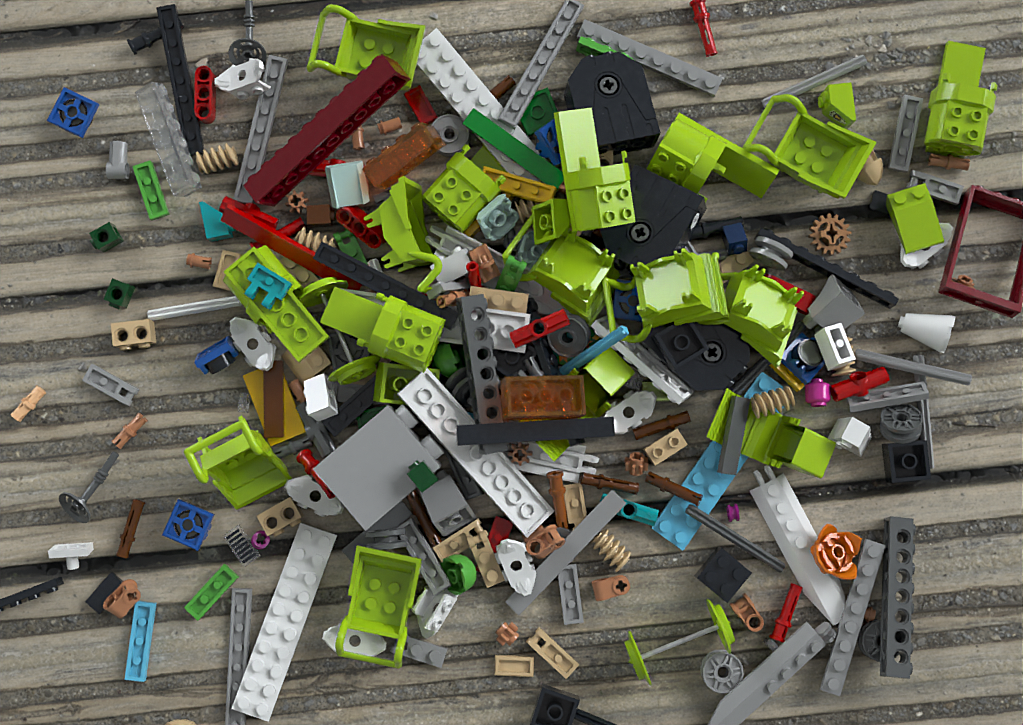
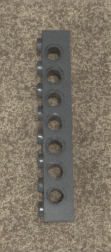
[455,294,509,455]
[880,516,916,679]

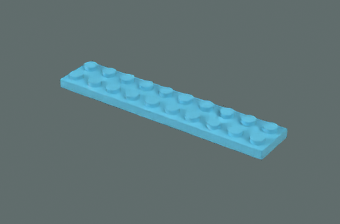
[651,372,784,551]

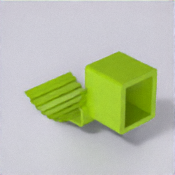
[519,347,635,461]
[706,388,836,478]

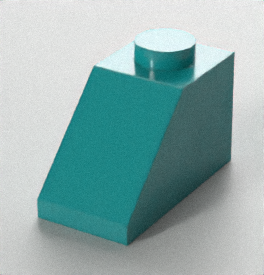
[199,201,235,242]

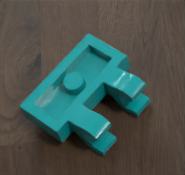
[244,262,292,310]

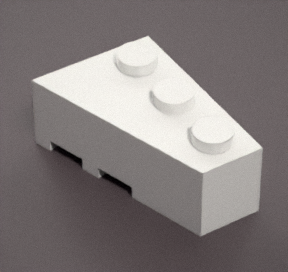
[828,417,872,457]

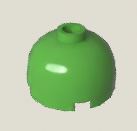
[431,342,464,378]
[440,554,476,595]

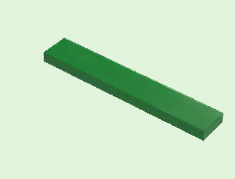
[462,108,564,191]

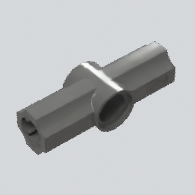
[296,401,337,458]

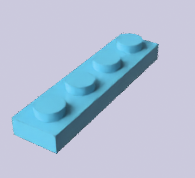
[124,601,157,682]

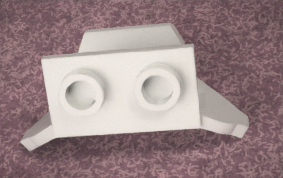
[215,58,271,100]
[900,223,954,269]
[230,317,276,371]
[603,390,657,434]
[284,475,345,517]
[494,538,536,597]
[411,586,458,639]
[322,623,387,657]

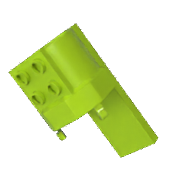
[924,41,997,158]
[554,107,636,232]
[647,113,780,203]
[421,144,506,233]
[223,245,330,363]
[320,287,446,373]

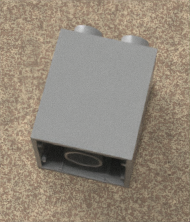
[313,404,445,531]

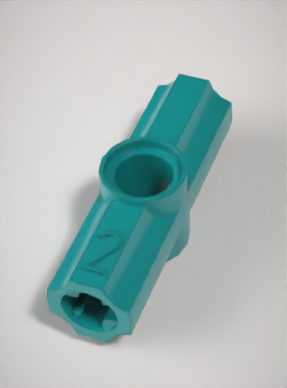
[600,493,659,526]

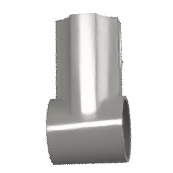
[106,141,130,179]

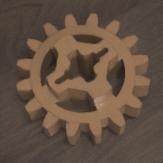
[808,214,852,256]

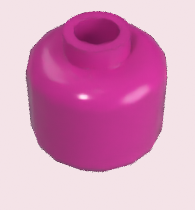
[805,378,831,407]

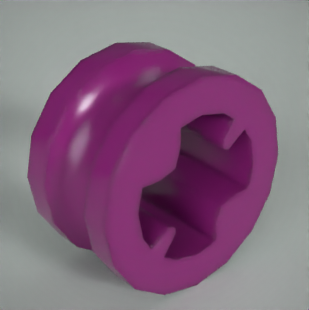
[726,504,740,522]
[251,531,270,549]

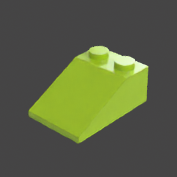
[886,183,944,254]
[373,362,440,405]

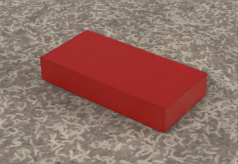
[404,85,438,128]

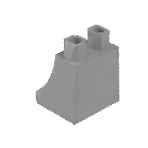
[803,274,865,333]
[420,470,476,536]

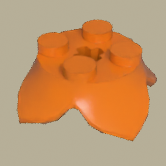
[810,524,862,580]

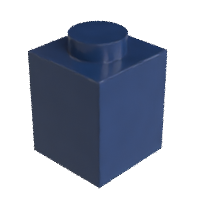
[722,222,748,256]

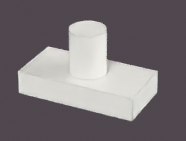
[48,542,94,570]

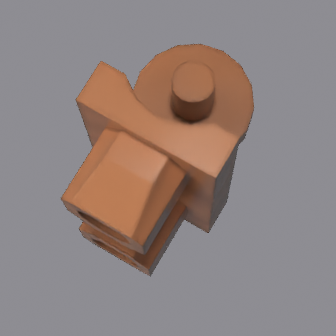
[468,243,501,284]

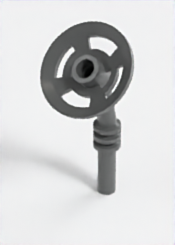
[228,0,267,66]
[59,451,119,523]

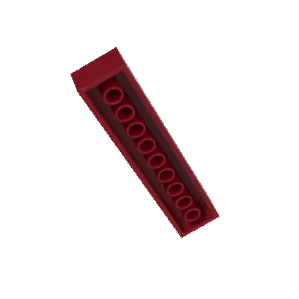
[243,54,411,207]

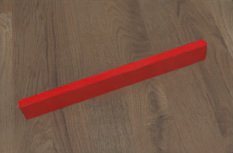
[220,204,362,291]

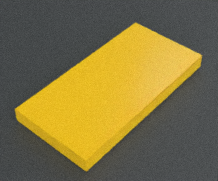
[243,369,306,447]

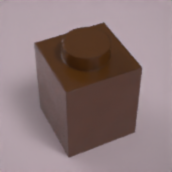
[306,204,336,228]

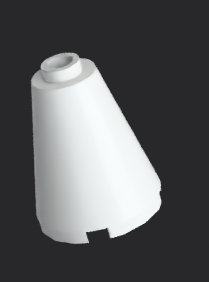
[898,313,955,353]

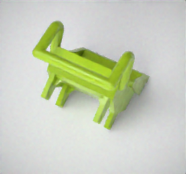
[307,4,426,91]
[743,94,877,199]
[364,176,442,294]
[502,214,621,327]
[602,248,729,343]
[697,252,804,368]
[184,415,292,510]
[335,545,422,669]

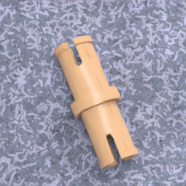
[10,385,46,422]

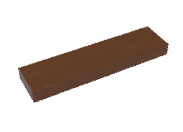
[263,360,285,438]

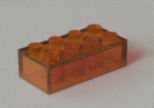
[362,122,446,190]
[500,375,586,421]

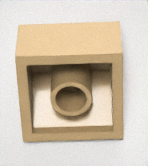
[281,345,332,387]

